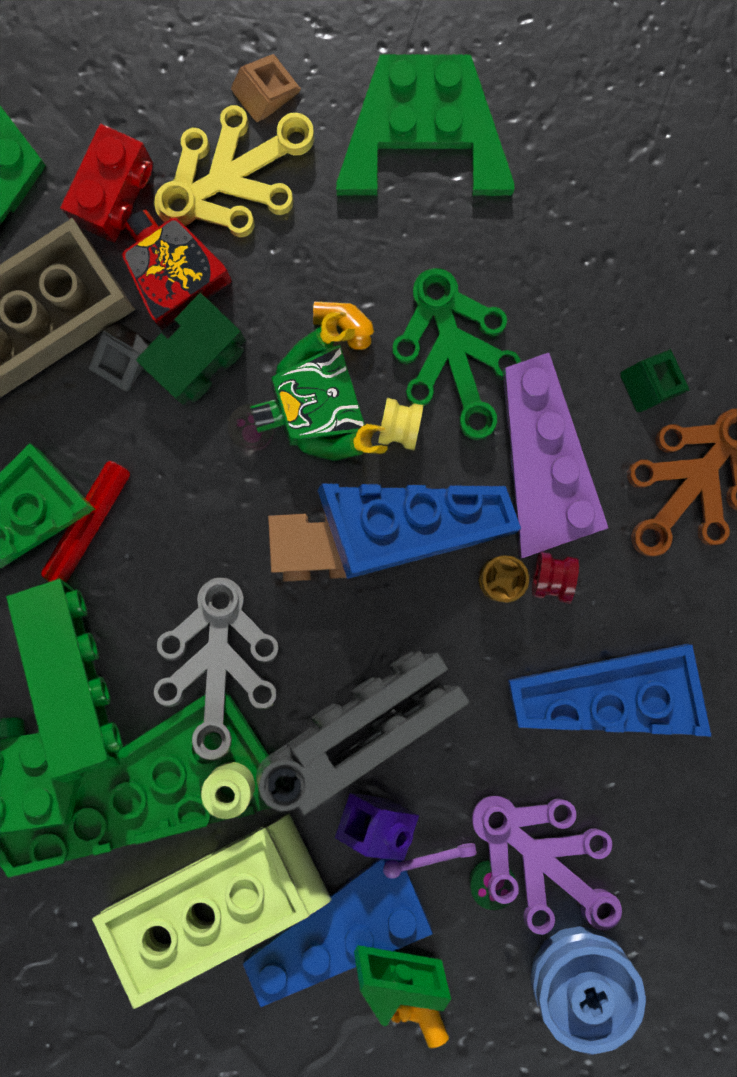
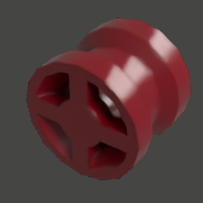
[532,552,579,604]

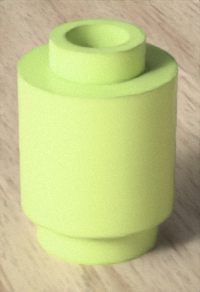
[201,762,255,819]

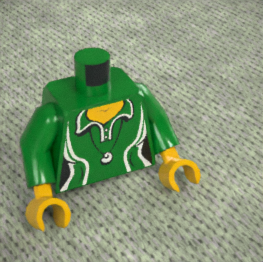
[250,312,388,461]

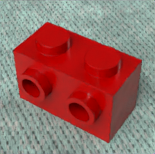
[60,123,153,243]

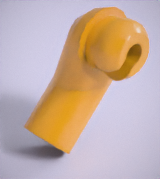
[313,302,374,350]
[391,1005,449,1048]

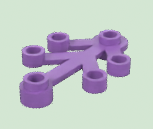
[472,796,622,935]

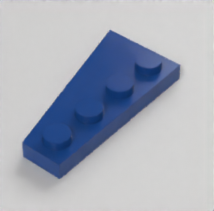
[317,484,521,579]
[507,644,712,737]
[243,858,433,1008]

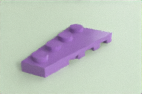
[503,353,608,559]

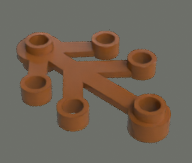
[627,408,737,556]

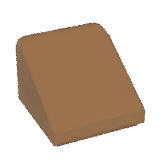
[231,54,301,122]

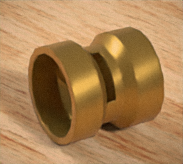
[478,555,530,603]

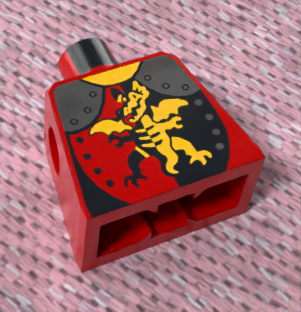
[122,210,232,330]

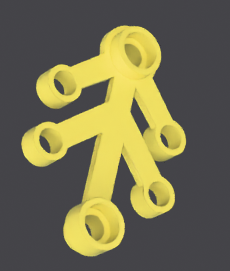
[154,105,314,237]

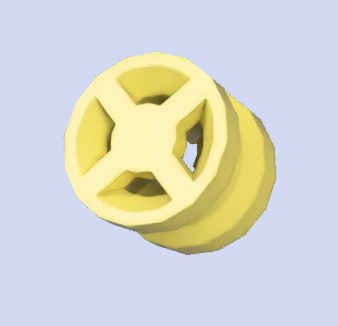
[378,398,423,450]

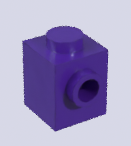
[335,793,419,860]

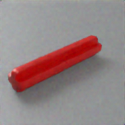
[41,461,130,583]

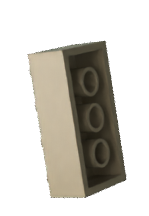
[0,218,135,397]

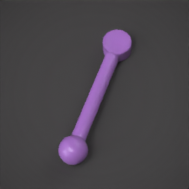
[383,843,477,879]

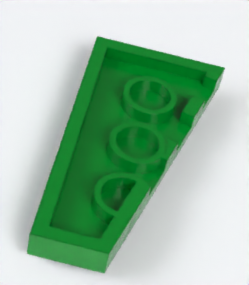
[0,443,95,569]

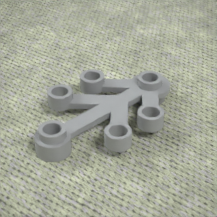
[154,578,279,760]

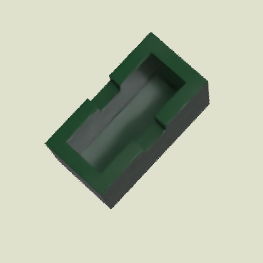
[136,293,246,405]

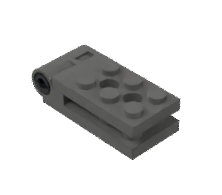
[256,650,470,815]

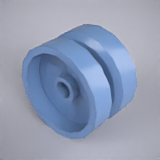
[530,926,646,1054]

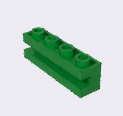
[6,579,123,783]

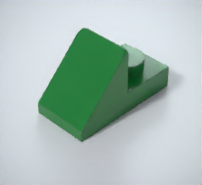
[354,945,451,1027]

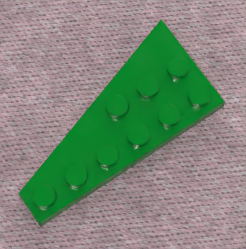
[0,688,286,878]

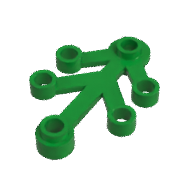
[392,268,521,440]

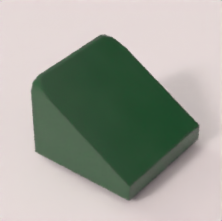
[620,349,690,412]

